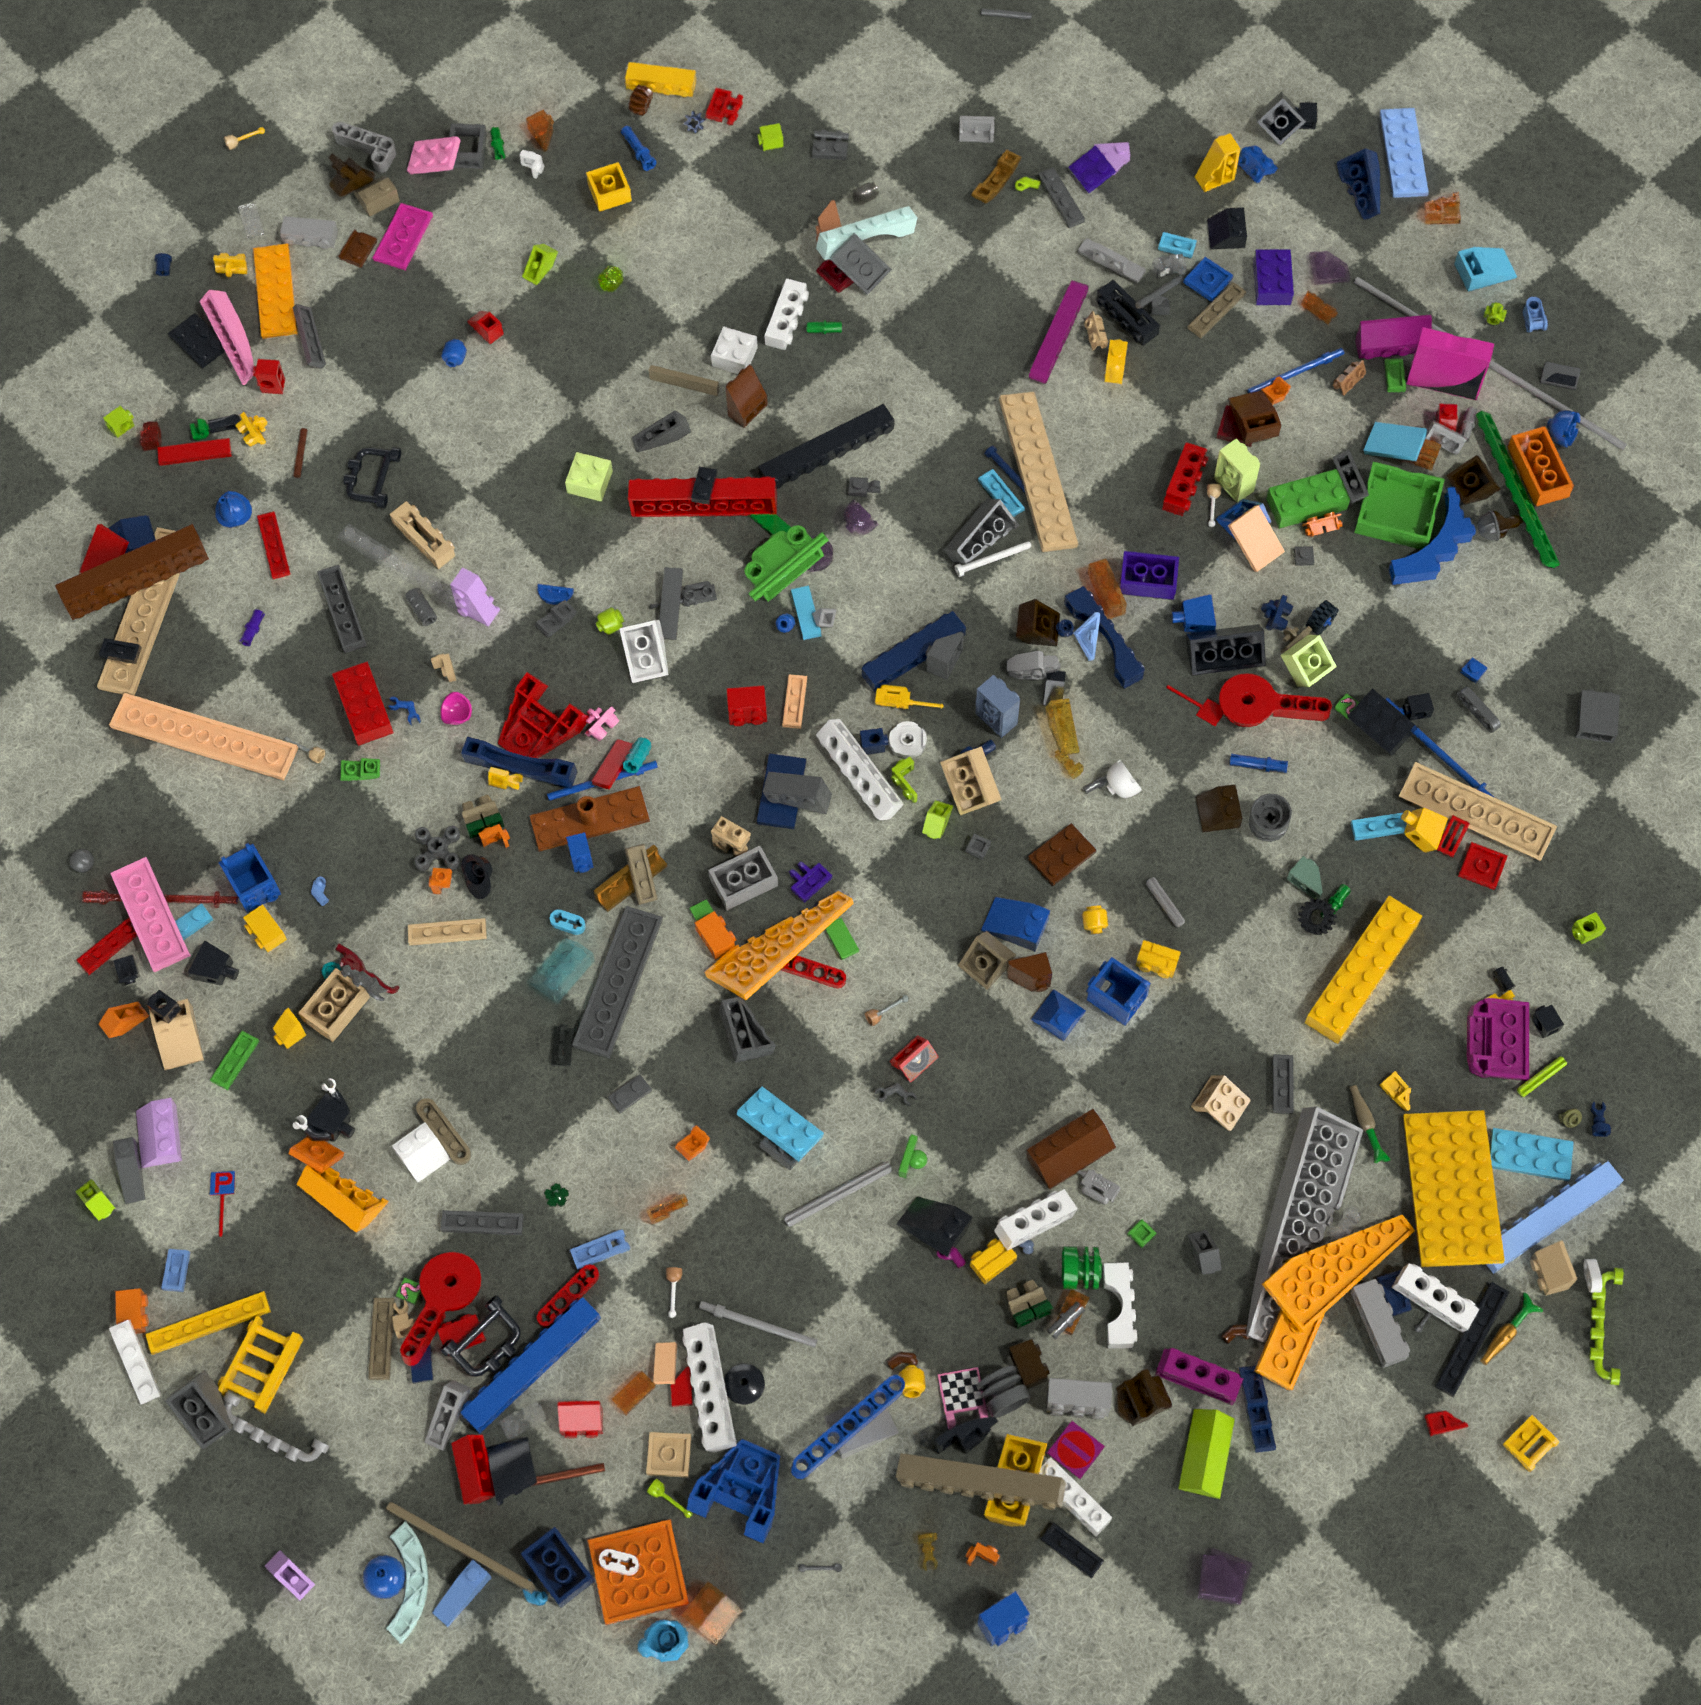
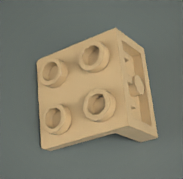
[1191,1075,1251,1131]

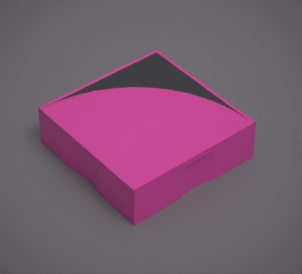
[1406,327,1494,401]

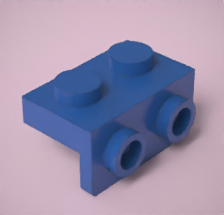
[1238,145,1278,183]

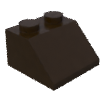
[1446,455,1501,505]
[1016,599,1060,647]
[1196,784,1243,833]

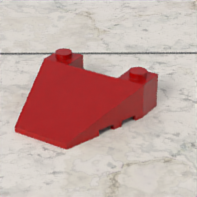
[498,672,589,758]

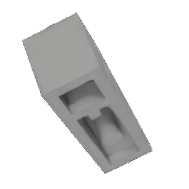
[424,1380,471,1451]

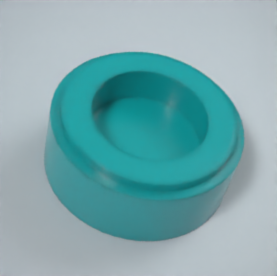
[322,962,342,980]

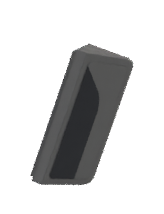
[1540,362,1581,390]

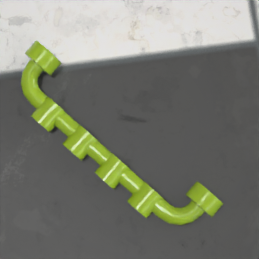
[1589,1268,1624,1385]

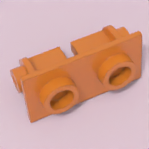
[1302,512,1342,537]

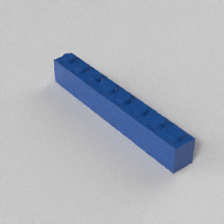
[460,1297,601,1434]

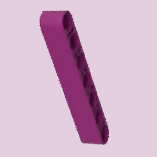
[1029,280,1089,384]

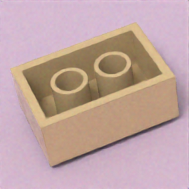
[298,968,370,1042]

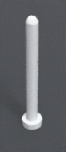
[955,542,1031,577]

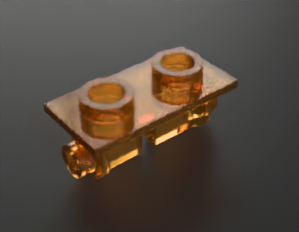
[1301,291,1338,325]

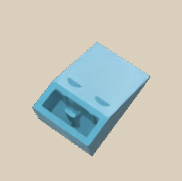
[1454,247,1517,292]

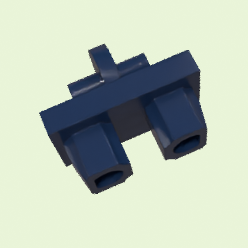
[1261,595,1293,631]

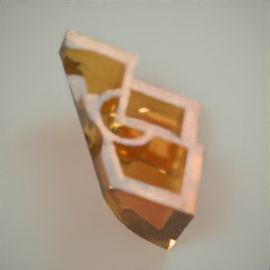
[1424,192,1461,224]
[646,1193,689,1225]

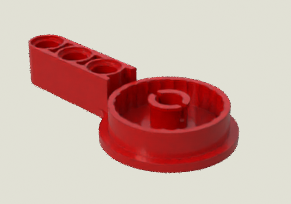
[1219,674,1332,727]
[400,1252,482,1366]

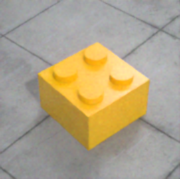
[586,162,632,212]

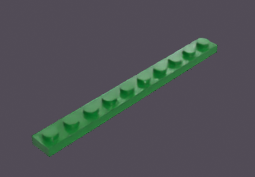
[1476,411,1560,568]

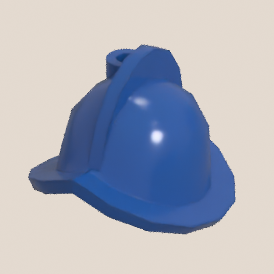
[215,491,252,528]

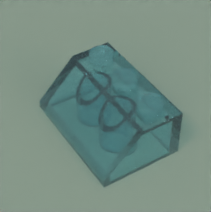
[527,938,595,1005]

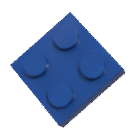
[1184,257,1233,302]

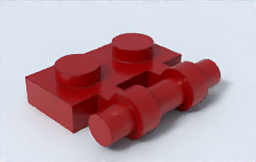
[705,88,744,125]

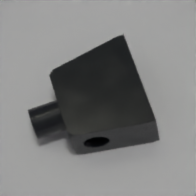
[188,941,239,986]

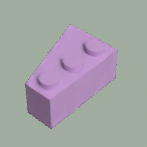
[450,567,500,627]

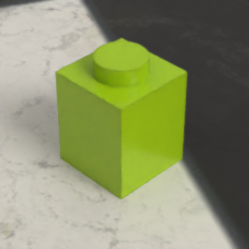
[757,123,784,151]

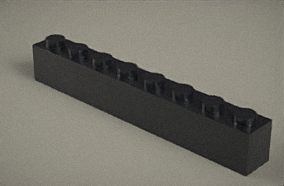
[758,403,894,489]

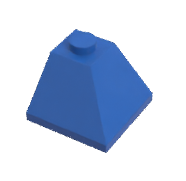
[1031,989,1086,1041]

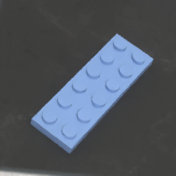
[1380,108,1428,198]

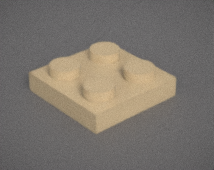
[646,1432,692,1478]

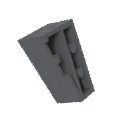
[763,772,832,815]
[719,997,776,1063]

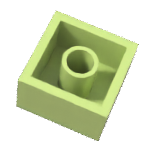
[565,452,613,501]
[1280,635,1337,687]

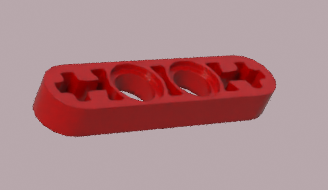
[780,955,846,989]
[537,1264,599,1328]

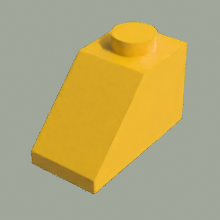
[273,1008,306,1049]

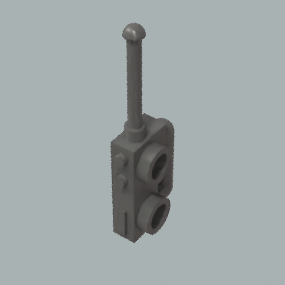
[650,581,717,609]

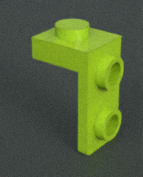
[891,757,917,803]

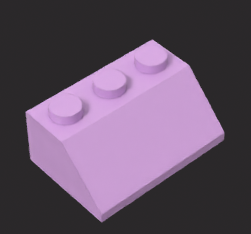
[136,1098,182,1168]

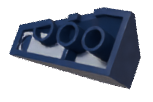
[1337,148,1380,220]

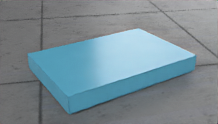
[1363,422,1428,461]

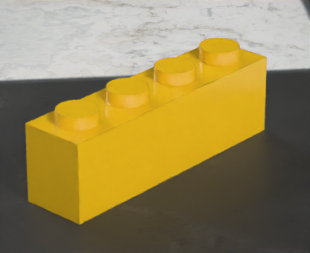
[625,62,696,97]

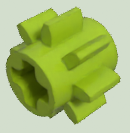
[1483,303,1507,325]

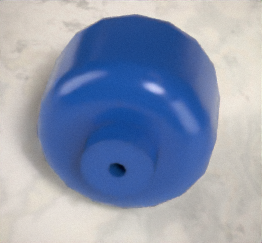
[776,613,795,633]

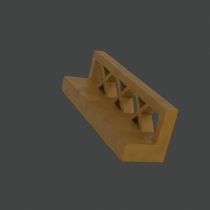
[594,845,667,912]

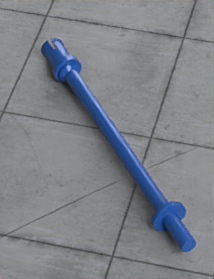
[1386,698,1495,798]

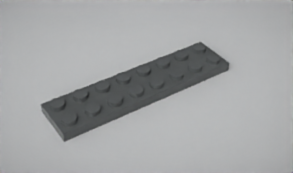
[572,906,663,1059]

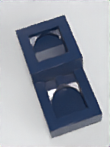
[410,1343,434,1384]

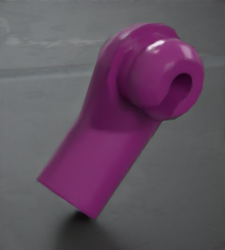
[937,1248,966,1268]

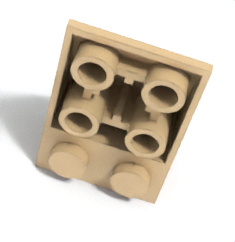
[149,999,204,1070]

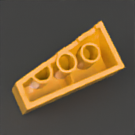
[297,1165,389,1233]

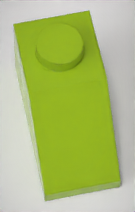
[522,244,558,285]
[922,800,953,839]
[75,1179,115,1221]

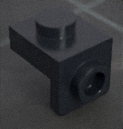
[113,954,140,985]

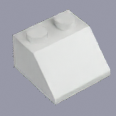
[392,1122,451,1183]

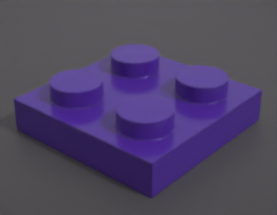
[1069,145,1116,193]

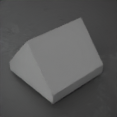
[812,608,836,627]

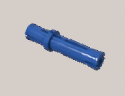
[1230,753,1288,773]

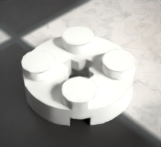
[889,721,927,759]

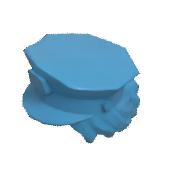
[637,1619,689,1662]

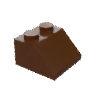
[1007,952,1052,992]

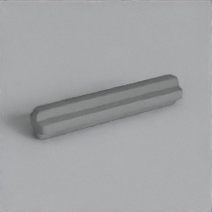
[1146,877,1185,928]

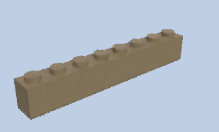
[895,1453,1066,1510]

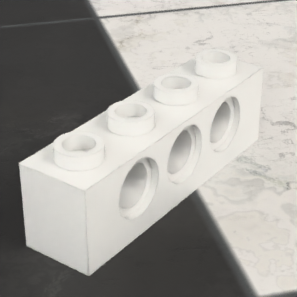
[765,279,809,350]
[994,1189,1078,1251]
[1392,1263,1479,1333]
[1039,1457,1112,1537]

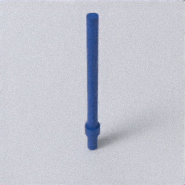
[1247,348,1344,393]
[547,761,658,801]

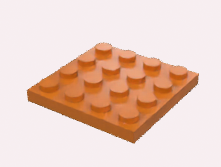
[588,1520,689,1625]

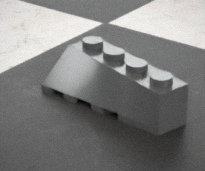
[944,499,1020,564]

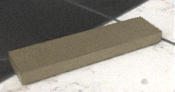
[1187,282,1246,338]
[649,365,719,396]
[368,1298,395,1380]

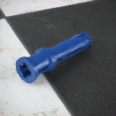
[621,126,657,171]

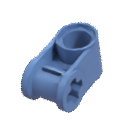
[1523,297,1547,333]

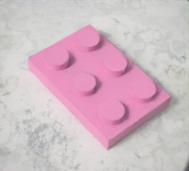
[407,136,461,174]

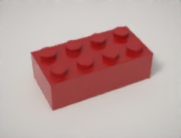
[332,661,394,746]

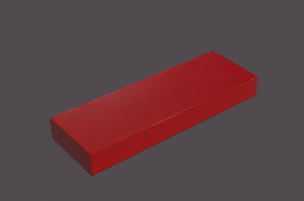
[592,739,633,790]

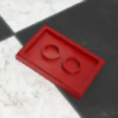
[80,524,129,573]

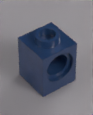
[860,728,888,755]

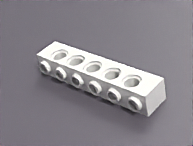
[816,719,904,820]
[683,1322,737,1452]

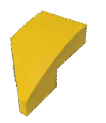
[1379,1071,1411,1112]

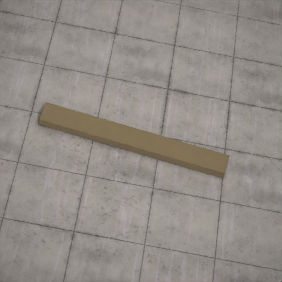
[386,1502,536,1594]

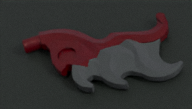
[335,943,400,1001]

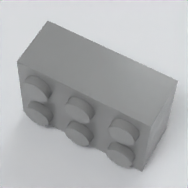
[708,846,778,910]
[1046,1378,1112,1419]

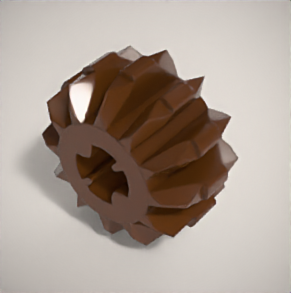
[628,85,653,116]

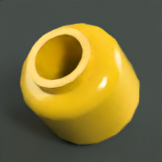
[1082,905,1108,934]
[898,1365,926,1398]

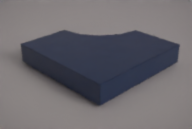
[1376,1269,1422,1317]

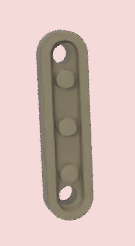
[416,1098,471,1165]

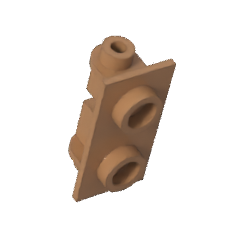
[1333,360,1366,395]

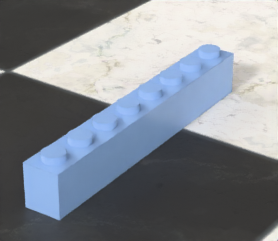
[1486,1161,1624,1274]

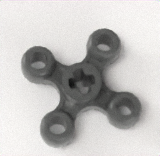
[414,826,461,871]

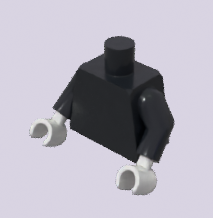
[293,1079,355,1142]

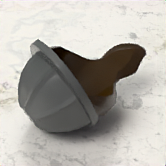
[1477,510,1524,541]

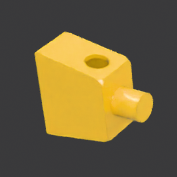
[1401,808,1448,853]

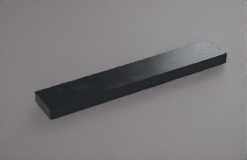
[1435,1282,1509,1397]

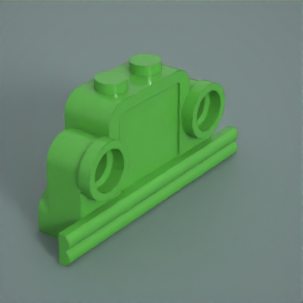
[745,525,829,602]

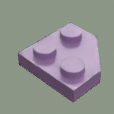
[1094,142,1130,175]

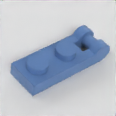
[570,1230,631,1270]

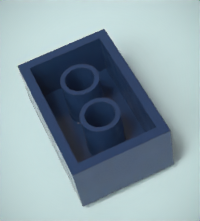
[521,1527,595,1608]

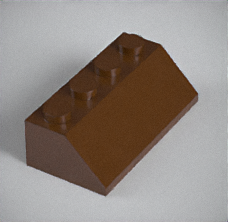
[1027,1109,1116,1190]

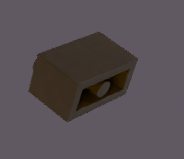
[1009,1339,1050,1389]

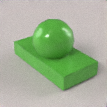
[899,1134,928,1179]

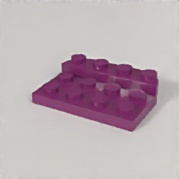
[1467,998,1529,1081]

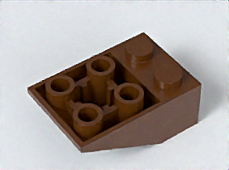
[726,364,768,428]
[1228,390,1282,444]

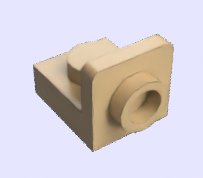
[431,653,456,682]

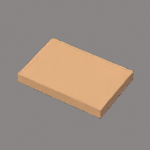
[1228,505,1285,572]

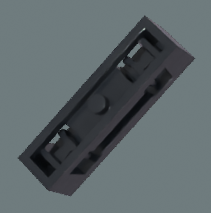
[1096,279,1160,346]

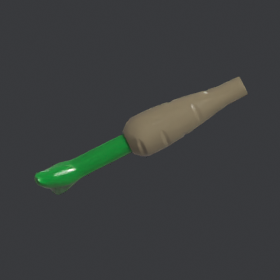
[1349,1085,1390,1163]

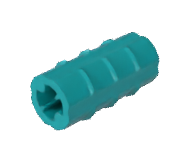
[623,737,652,774]

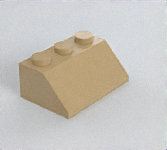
[940,746,1002,815]

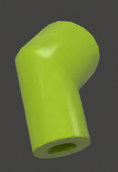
[1015,177,1040,191]

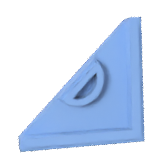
[1073,612,1100,661]

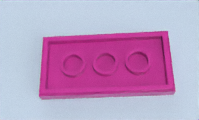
[373,203,433,270]

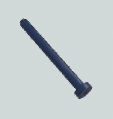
[985,446,1026,494]

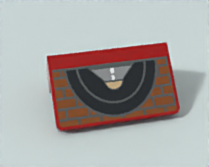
[890,1035,938,1082]

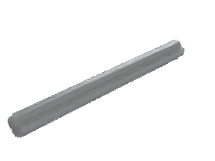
[784,1161,892,1227]

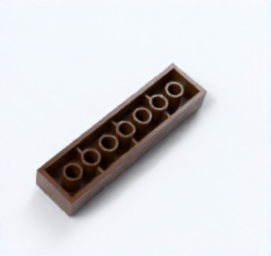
[55,524,209,620]

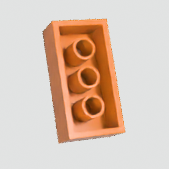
[1507,426,1574,507]

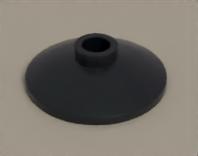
[724,1364,765,1405]

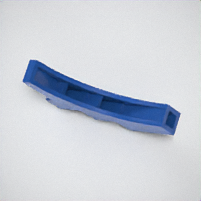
[1389,487,1475,585]

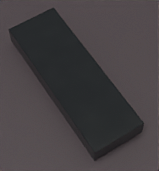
[1040,1522,1104,1579]

